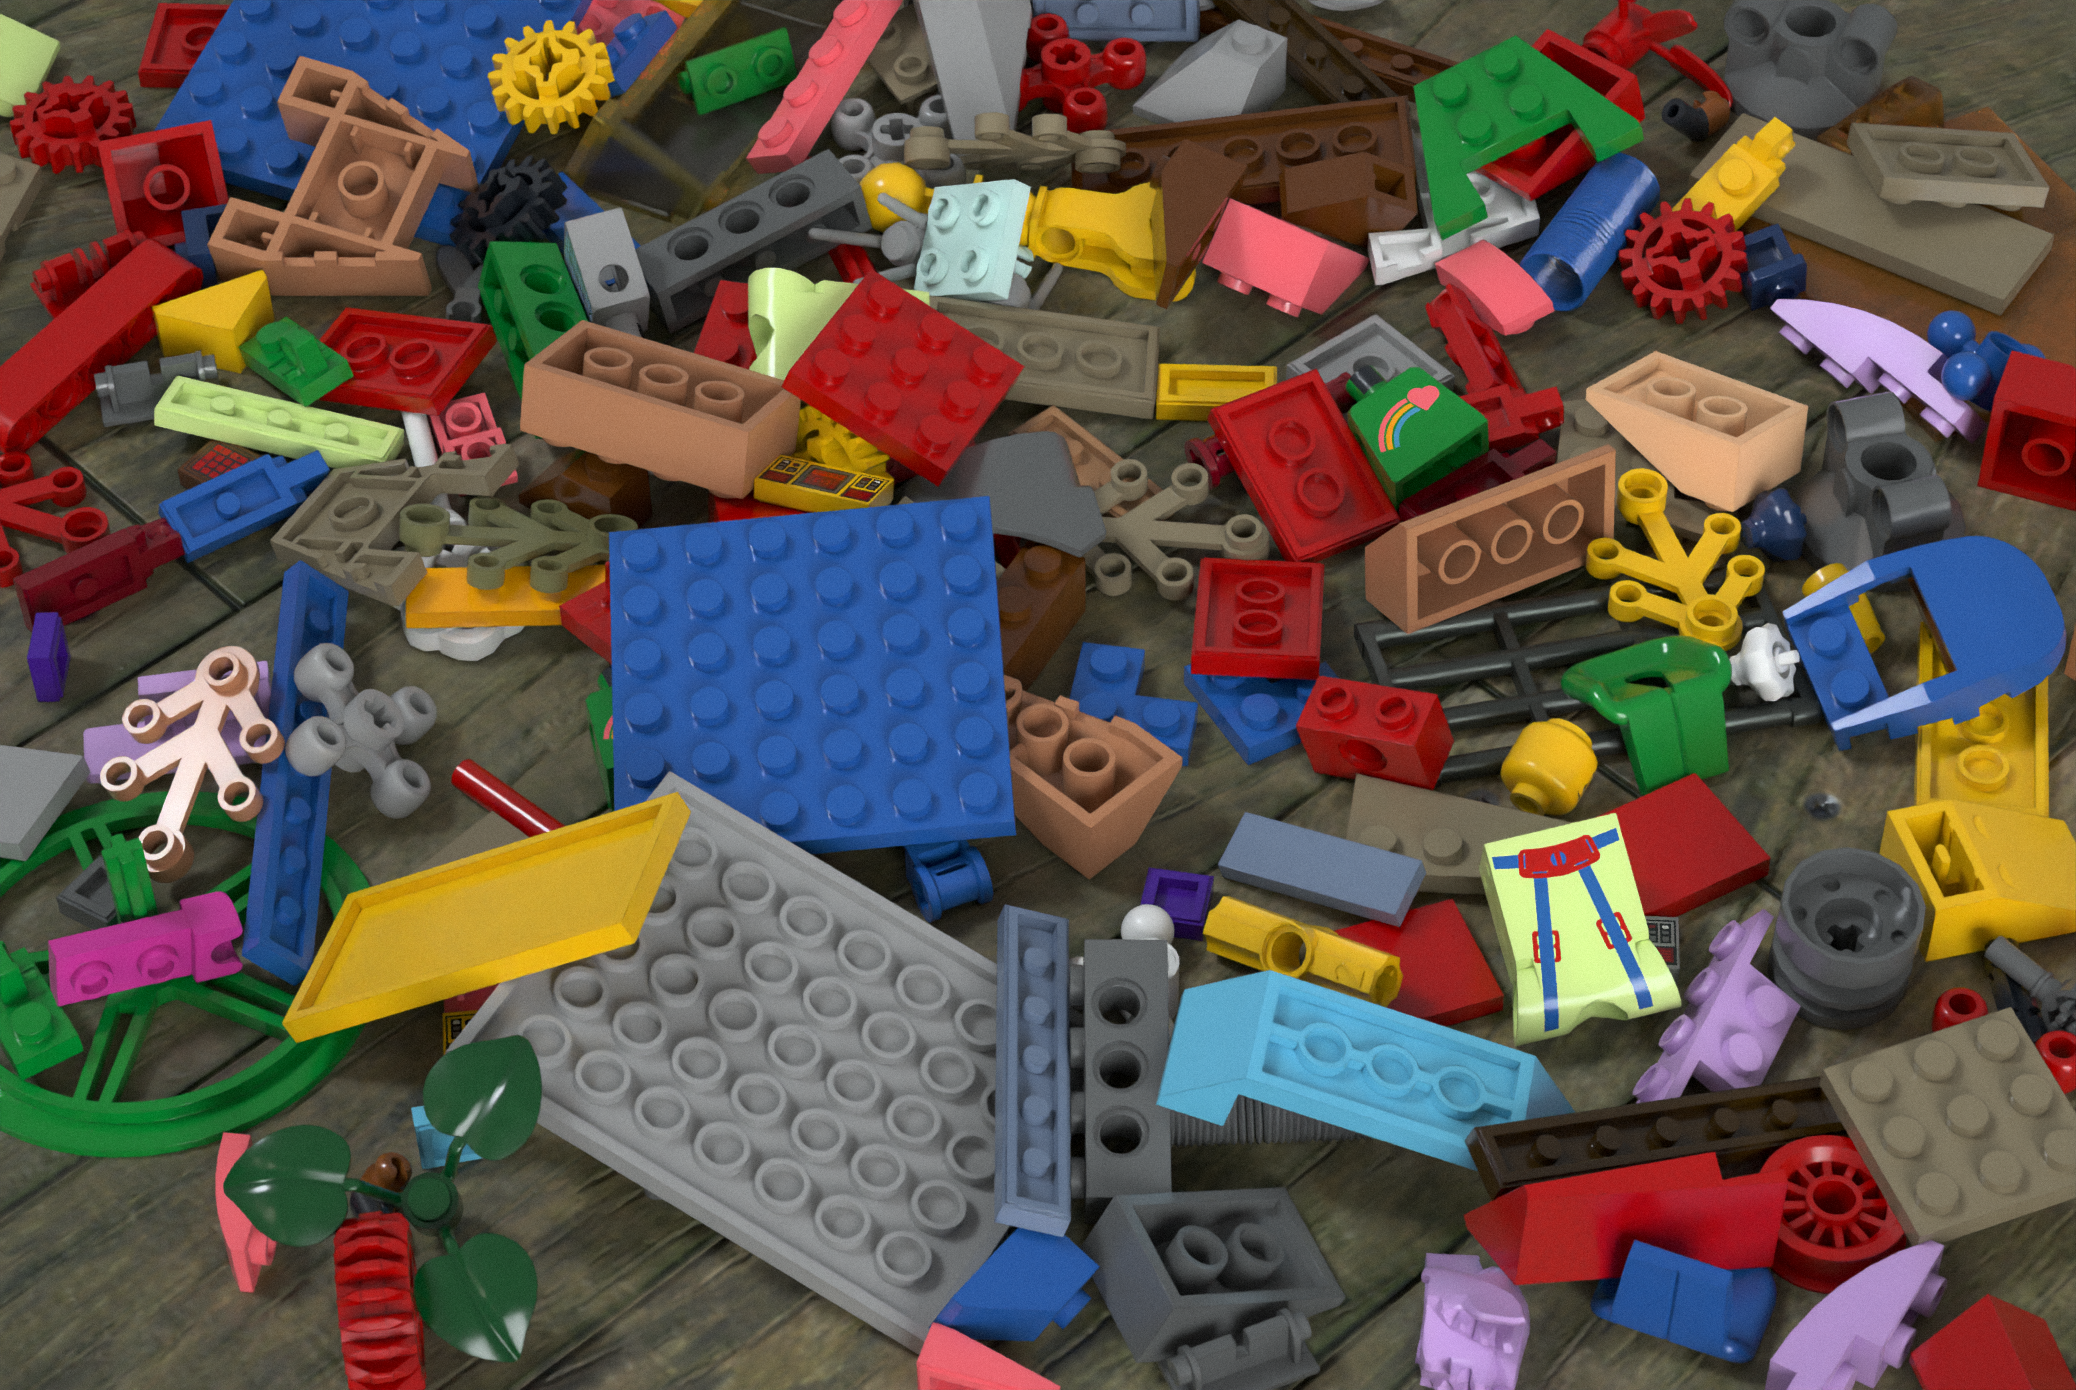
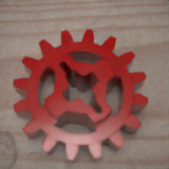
[10,75,137,174]
[1619,198,1749,324]

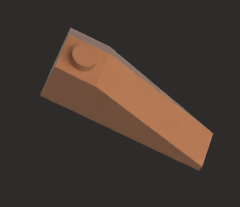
[1004,675,1182,880]

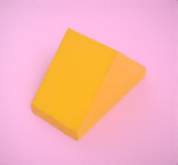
[152,270,275,374]

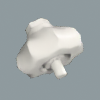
[1730,623,1800,701]

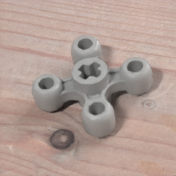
[831,95,966,189]
[285,643,437,819]

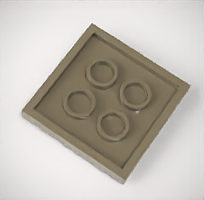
[1820,1007,2076,1246]

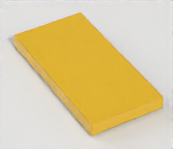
[1914,621,2049,818]

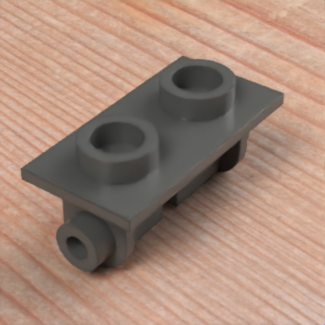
[94,350,220,427]
[1158,1308,1320,1390]

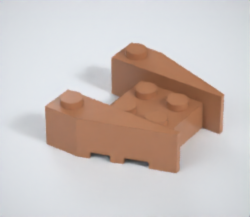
[207,56,479,296]

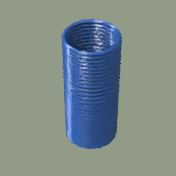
[1520,153,1660,311]

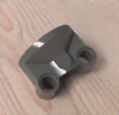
[1723,0,1898,141]
[1795,391,1966,593]

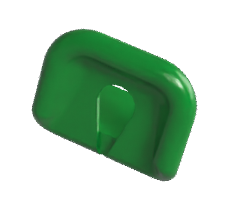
[1561,635,1732,795]

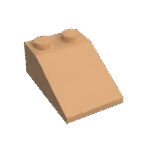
[1585,351,1808,512]

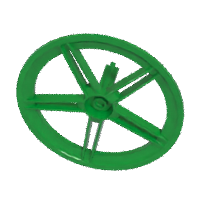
[0,791,370,1158]

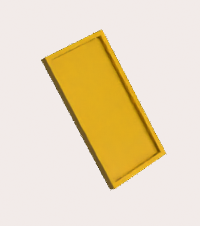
[282,792,691,1043]

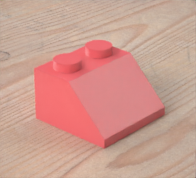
[1202,198,1370,318]

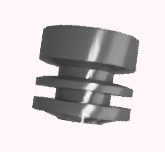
[1767,847,1926,1030]

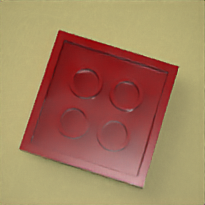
[781,269,1025,487]

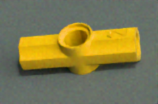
[1203,896,1404,1007]

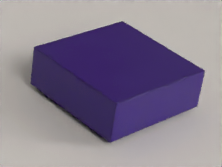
[27,612,71,702]
[1140,868,1214,941]

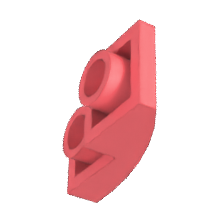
[1435,239,1554,336]
[428,392,518,497]
[215,1132,277,1293]

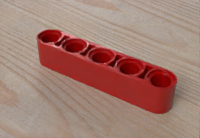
[0,238,203,454]

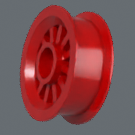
[1760,1135,1907,1294]

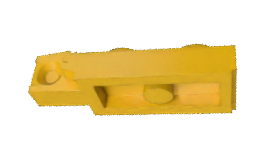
[1672,117,1796,232]

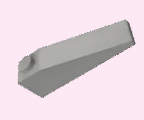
[913,0,1032,157]

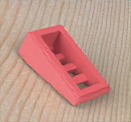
[917,1322,1061,1390]

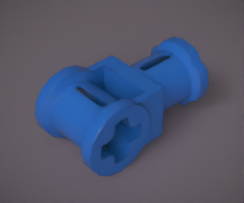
[903,840,993,923]

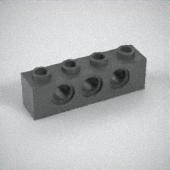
[635,149,872,334]
[1069,939,1171,1224]

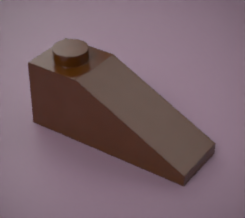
[1150,139,1247,309]

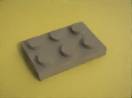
[1847,123,2050,211]

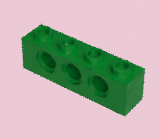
[478,241,588,439]

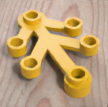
[1585,468,1765,651]

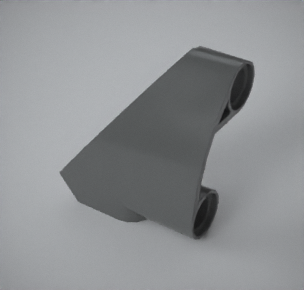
[888,431,1106,557]

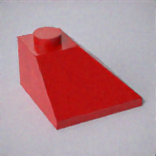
[97,120,229,247]

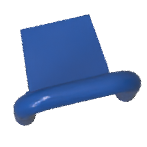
[1590,1240,1777,1363]

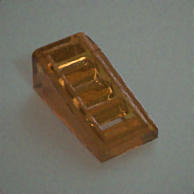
[1817,76,1945,156]

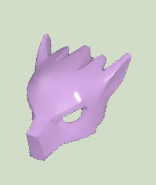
[1415,1253,1530,1390]

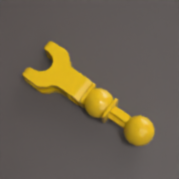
[859,162,1196,302]

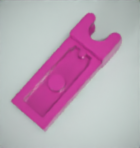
[48,891,243,1007]

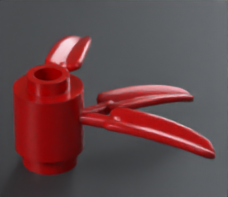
[1581,0,1733,107]

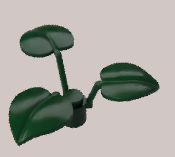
[223,1035,542,1363]

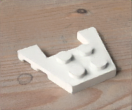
[1368,129,1540,285]

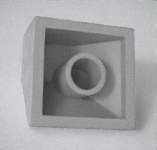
[1133,20,1287,124]

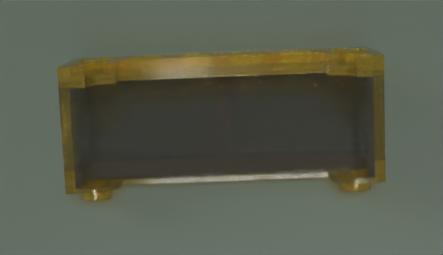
[564,0,844,226]

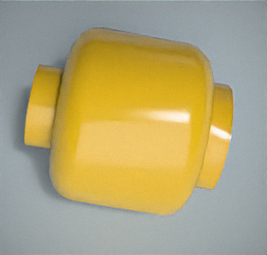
[1500,718,1598,816]

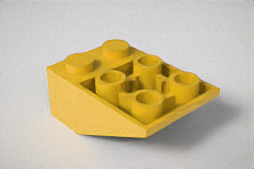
[1879,799,2076,962]

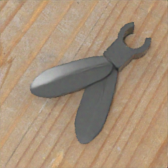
[436,245,483,324]

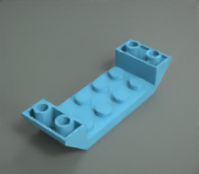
[1156,970,1575,1171]

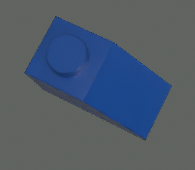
[928,1228,1100,1341]

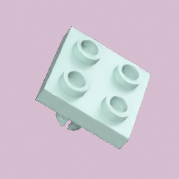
[913,179,1034,302]

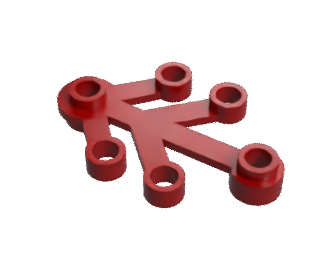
[0,451,111,588]

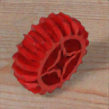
[333,1211,427,1390]

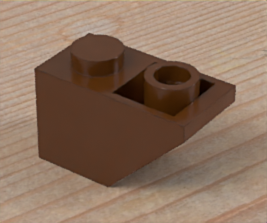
[1279,151,1418,249]

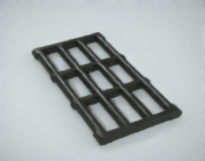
[1353,562,1821,789]

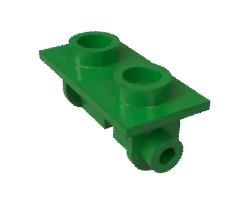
[677,27,798,116]

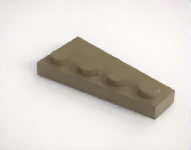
[1346,773,1571,895]

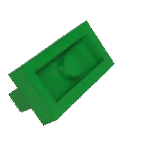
[238,316,354,407]
[0,941,84,1081]

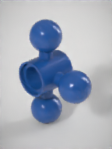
[1927,310,2046,412]

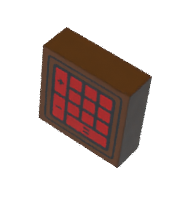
[177,439,262,489]

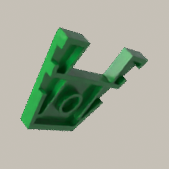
[1414,35,1644,241]

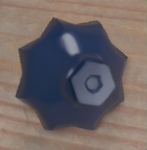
[1740,488,1807,562]

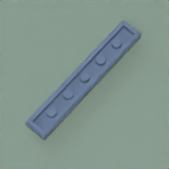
[994,904,1071,1237]

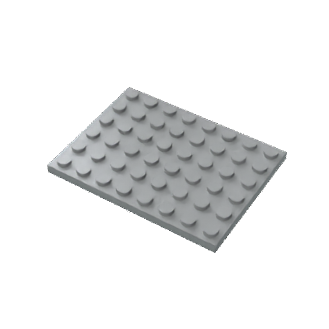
[445,771,1116,1355]

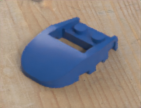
[1783,536,2067,751]

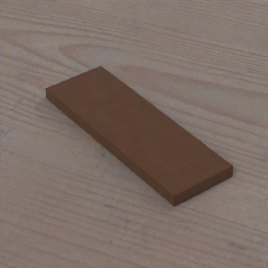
[1071,96,1417,205]

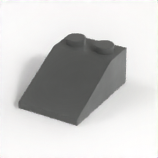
[1080,1187,1345,1363]

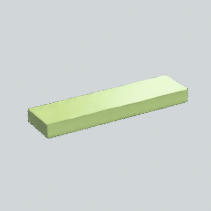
[154,376,404,469]

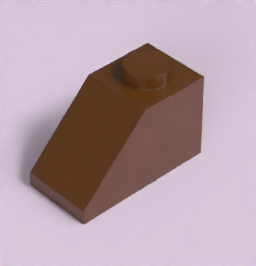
[518,449,653,529]

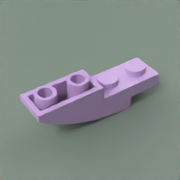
[1770,299,1988,444]
[1765,1240,1947,1390]

